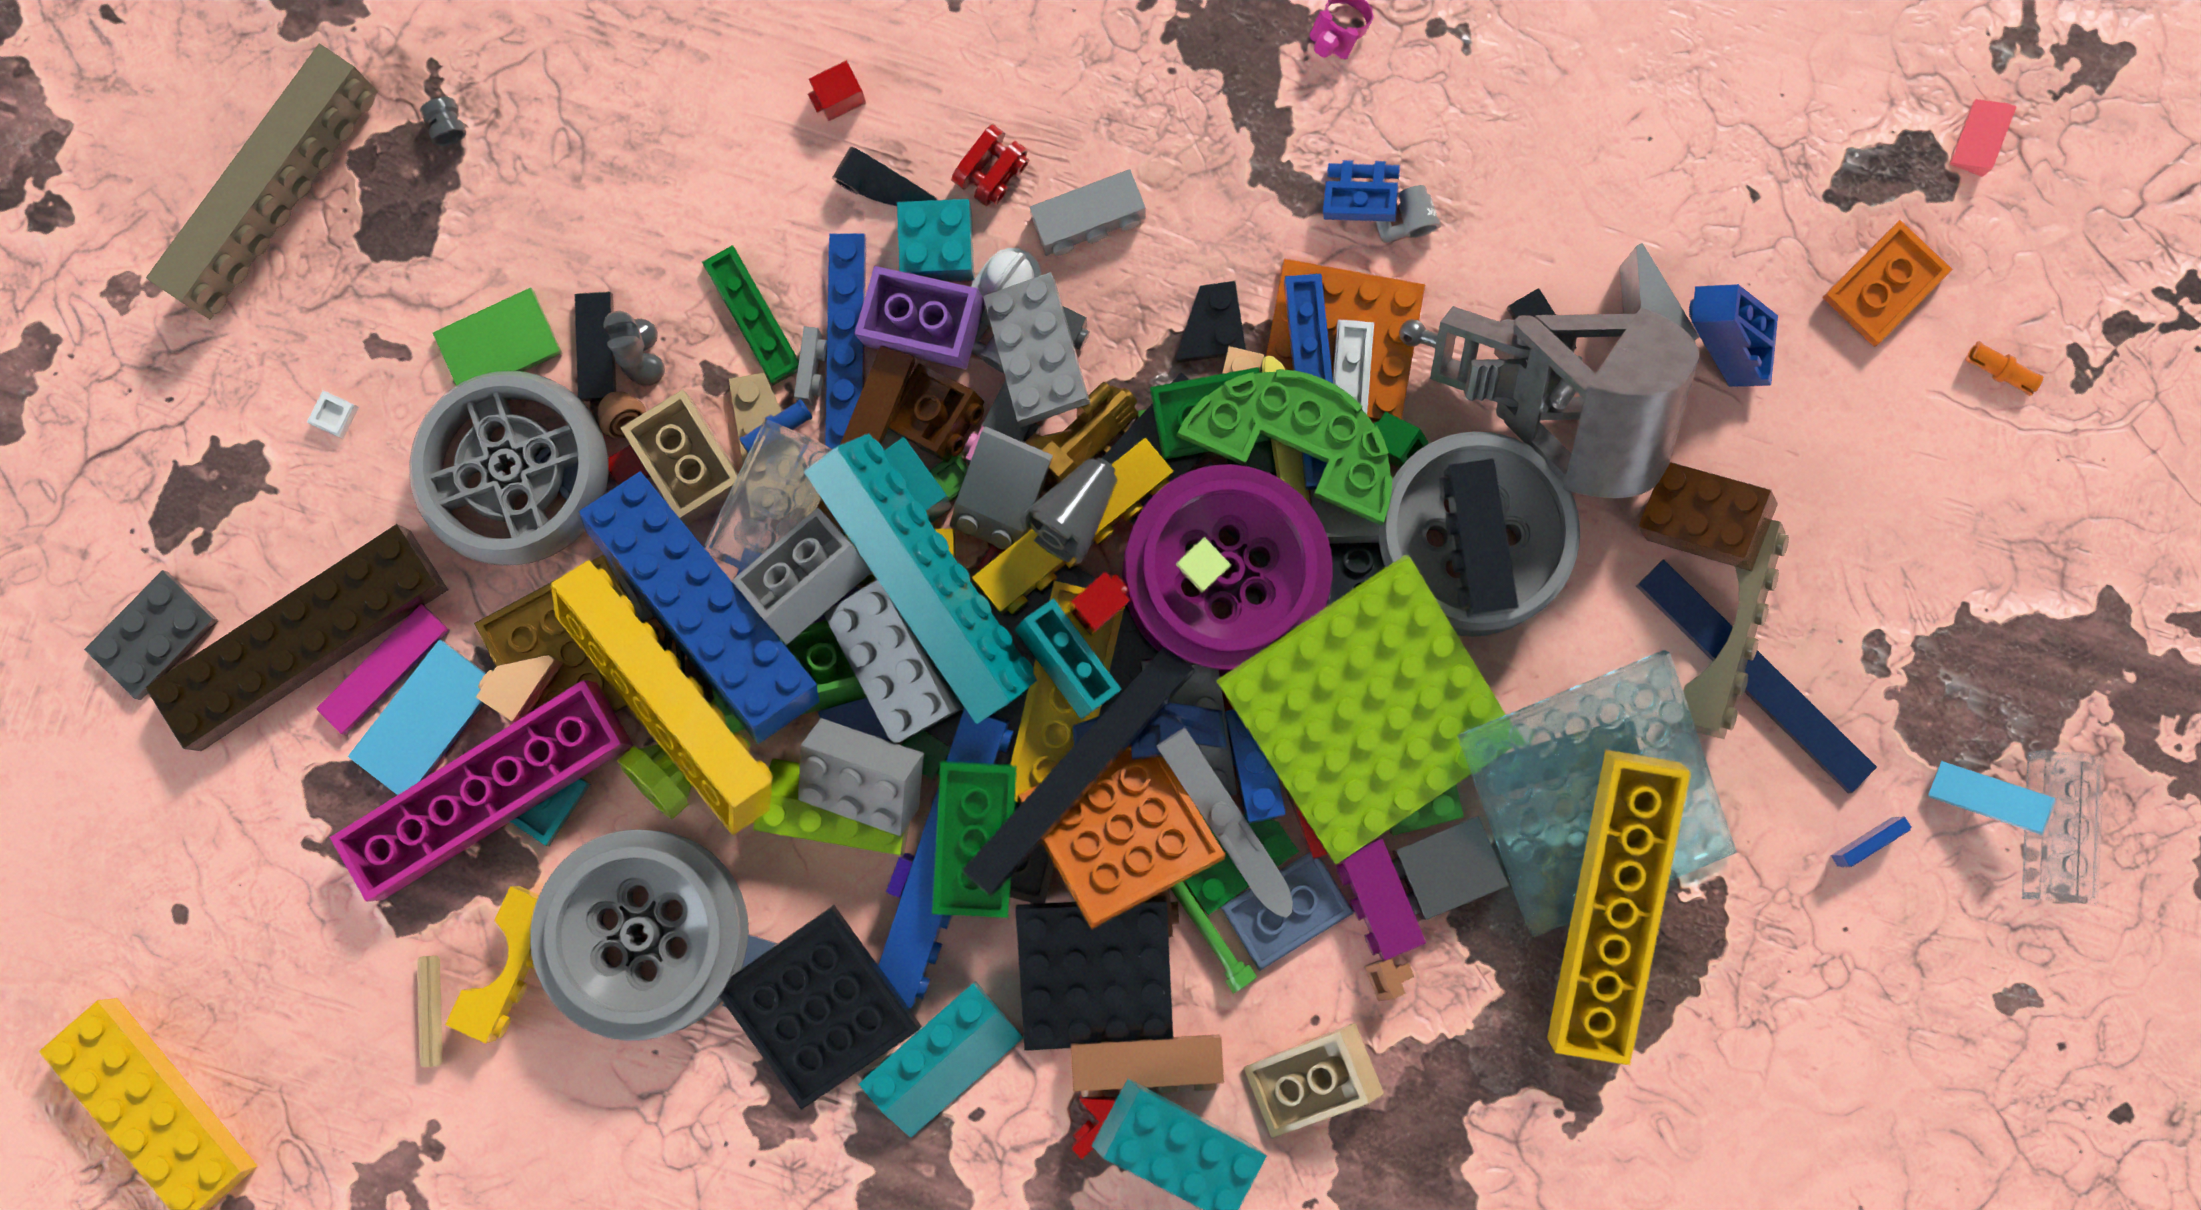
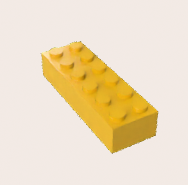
[38,998,258,1210]

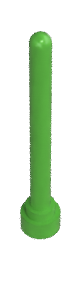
[1170,881,1257,994]

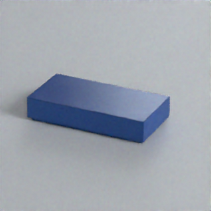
[1830,816,1912,867]

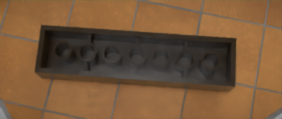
[145,524,448,751]

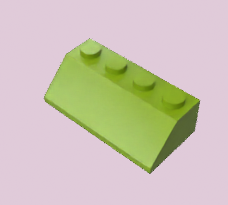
[753,758,910,856]

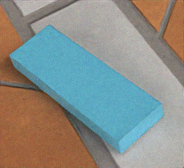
[1928,761,2056,835]

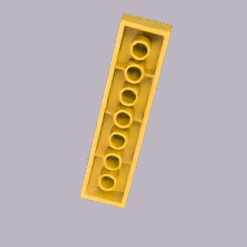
[551,560,773,835]
[1547,750,1691,1065]

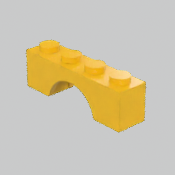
[445,886,539,1043]

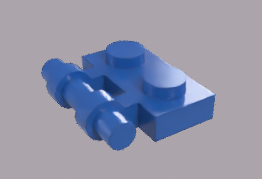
[1323,160,1400,222]

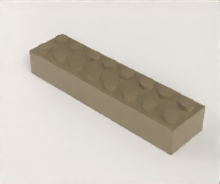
[146,43,378,320]

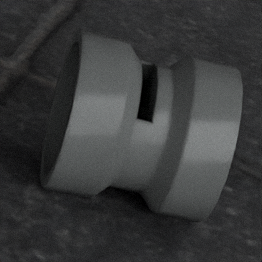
[420,97,467,146]

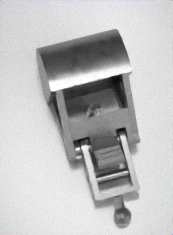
[1399,306,1699,498]

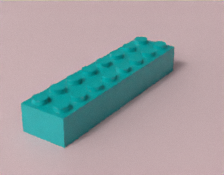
[803,433,1038,724]

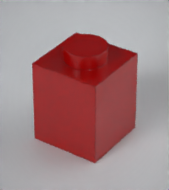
[807,60,866,121]

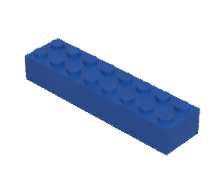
[579,471,820,745]

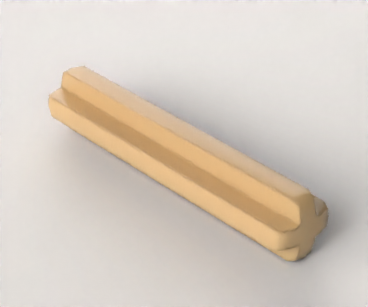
[417,955,443,1067]

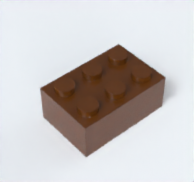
[1638,462,1778,571]

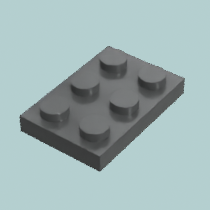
[84,570,219,700]

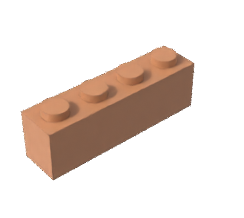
[1071,1034,1224,1097]

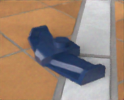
[1072,702,1226,760]

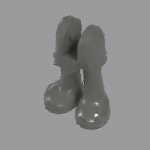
[603,311,665,386]

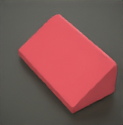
[1949,99,2017,177]

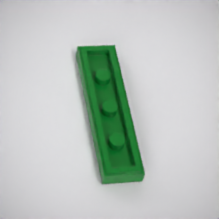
[702,245,799,386]

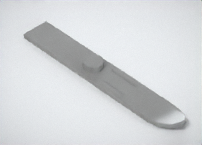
[1157,727,1293,917]

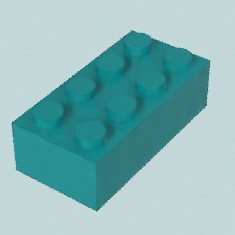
[1091,1078,1267,1210]

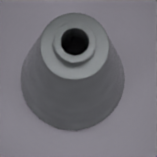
[1020,458,1117,564]

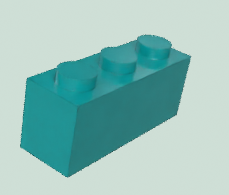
[1015,598,1121,720]

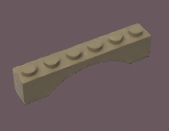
[1675,520,1789,739]

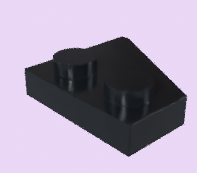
[1176,281,1246,363]

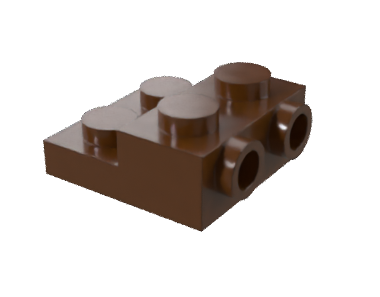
[888,363,985,463]

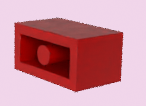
[1067,572,1131,635]

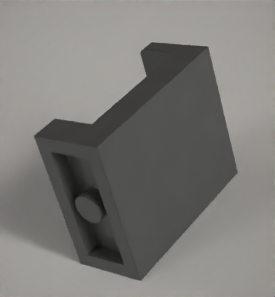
[1392,816,1509,920]

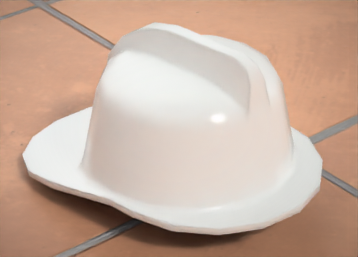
[971,248,1041,326]

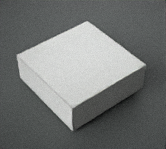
[307,390,359,439]

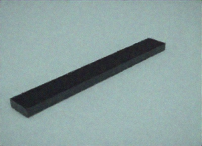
[962,647,1195,898]

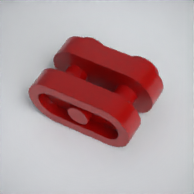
[951,124,1030,206]

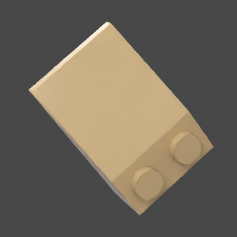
[1243,1023,1384,1138]

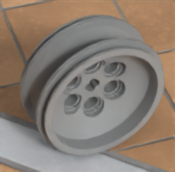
[1378,431,1580,637]

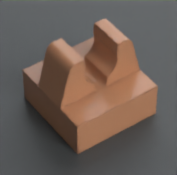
[1364,958,1414,1001]

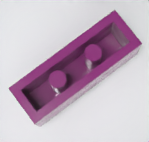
[1335,839,1426,960]

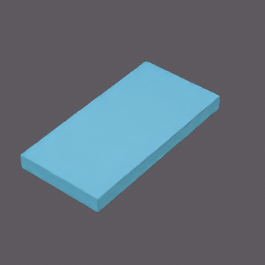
[347,639,486,795]

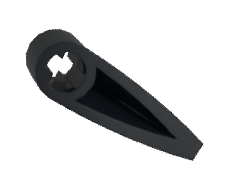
[832,147,937,206]

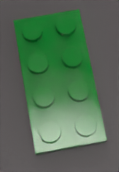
[932,761,1017,918]

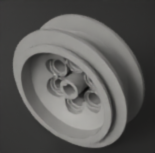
[530,829,749,1041]

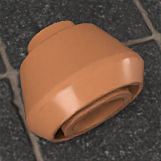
[598,391,646,438]

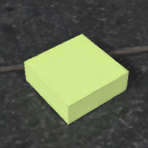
[1176,537,1231,592]

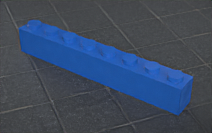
[878,708,1013,1008]

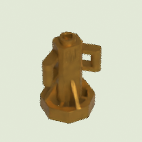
[1024,382,1138,493]

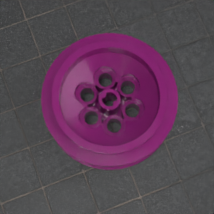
[1122,465,1332,676]

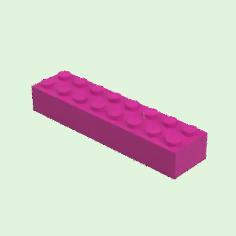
[330,680,633,902]

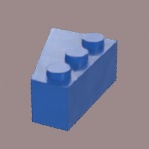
[1689,284,1778,387]

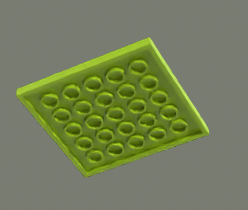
[1217,555,1521,864]

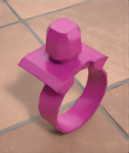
[1309,0,1373,59]

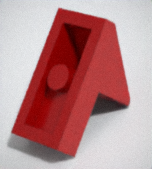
[1072,1095,1117,1160]

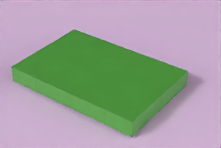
[432,287,563,386]

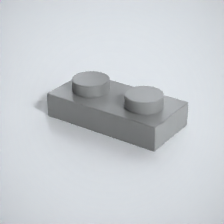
[794,326,827,406]

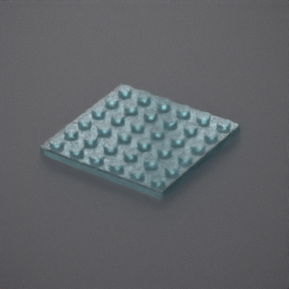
[1457,649,1737,938]

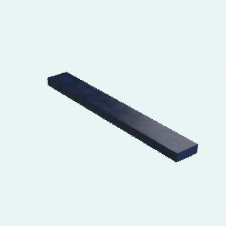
[1636,559,1877,793]

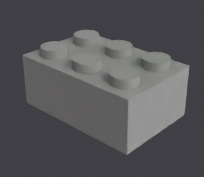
[732,508,872,645]
[798,718,924,836]

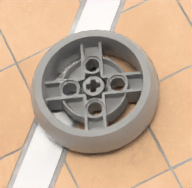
[409,371,609,565]

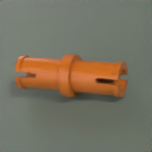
[1966,341,2044,396]

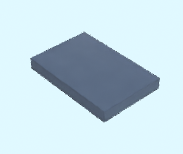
[1220,852,1354,971]

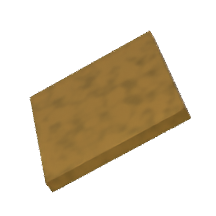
[474,554,641,713]

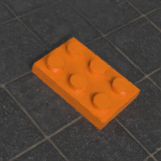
[1822,220,1953,347]

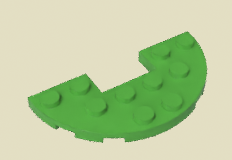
[1177,369,1392,526]

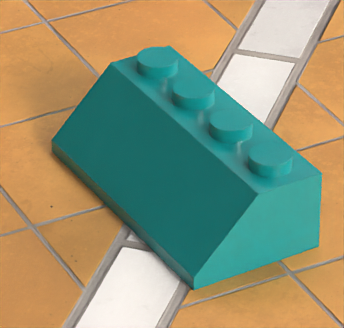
[859,981,1024,1138]

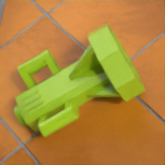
[618,699,751,820]

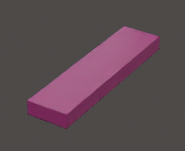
[316,604,450,735]

